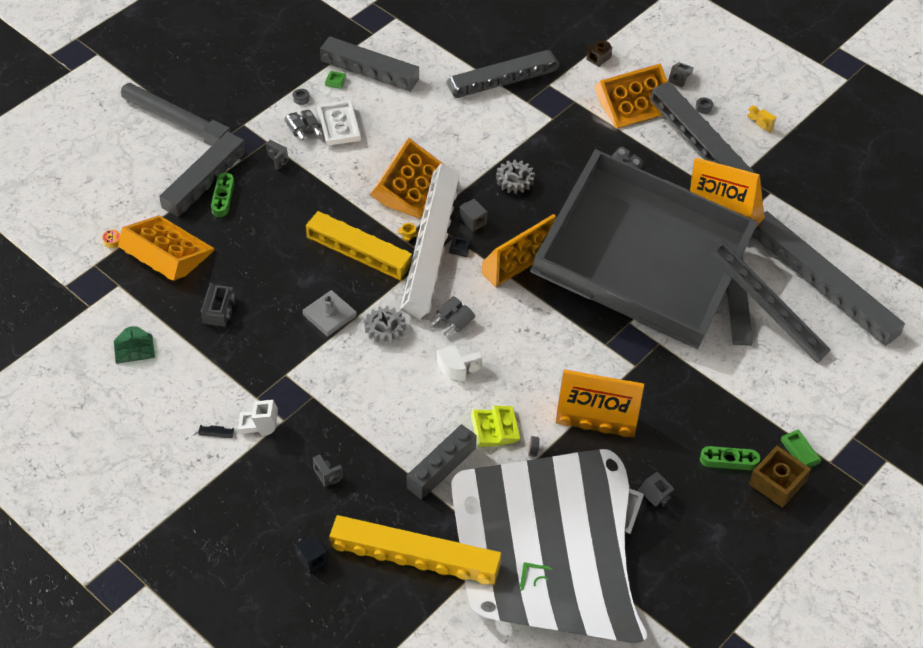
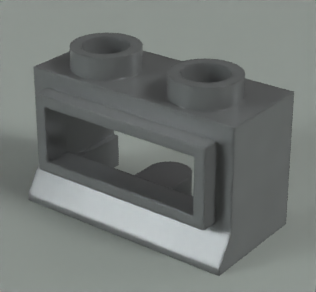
[201,283,236,327]

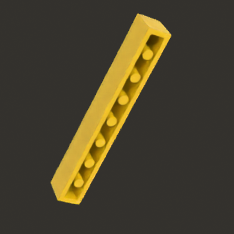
[329,515,501,585]

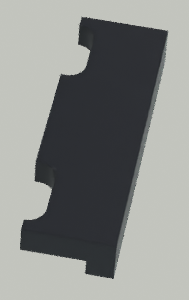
[198,425,234,438]

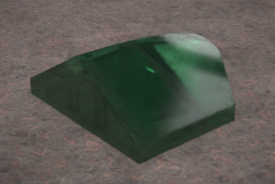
[114,326,155,364]

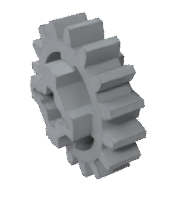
[496,160,535,194]
[364,306,406,344]

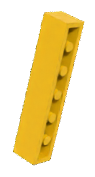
[306,211,412,281]

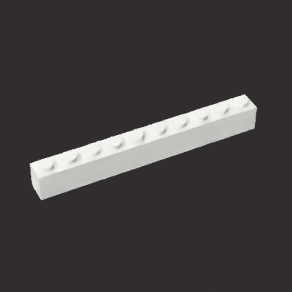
[400,163,460,319]

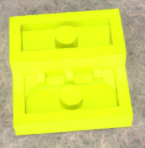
[471,405,520,447]

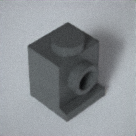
[638,472,674,507]

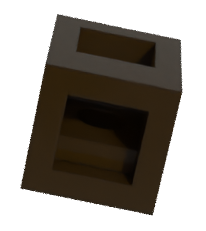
[586,40,613,67]

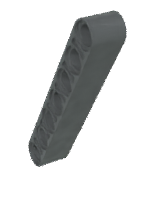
[446,50,559,98]

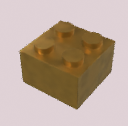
[749,446,811,508]

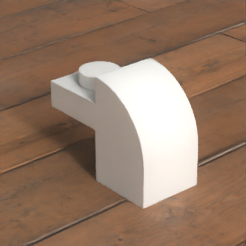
[437,345,482,381]
[237,400,278,436]

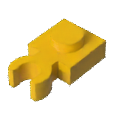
[747,105,777,133]

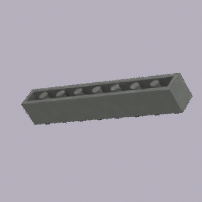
[650,81,754,173]

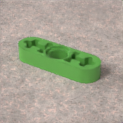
[211,173,234,217]
[700,446,760,470]

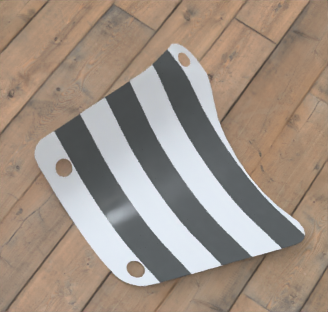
[451,449,647,643]

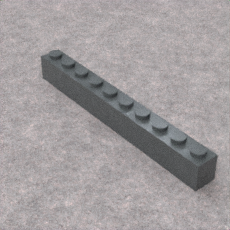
[752,211,905,346]

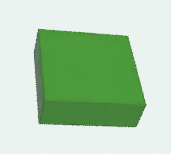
[325,71,346,89]

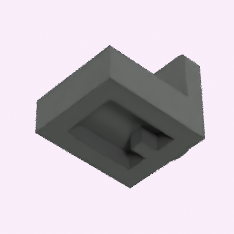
[668,62,694,87]
[266,140,289,170]
[313,454,343,487]

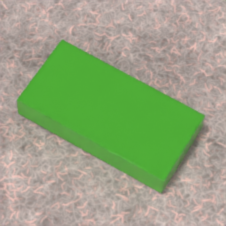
[781,429,821,468]

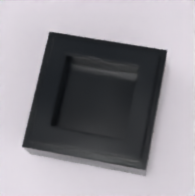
[449,236,471,257]

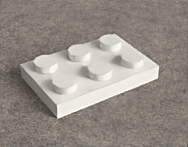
[317,100,361,146]

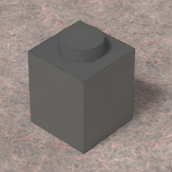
[459,199,487,232]

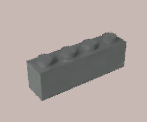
[407,424,477,500]

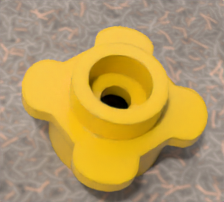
[398,223,419,241]

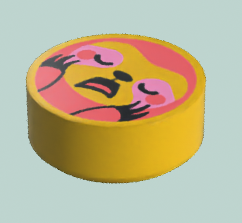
[102,230,120,248]

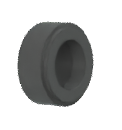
[292,89,310,105]
[695,97,713,114]
[528,436,540,457]

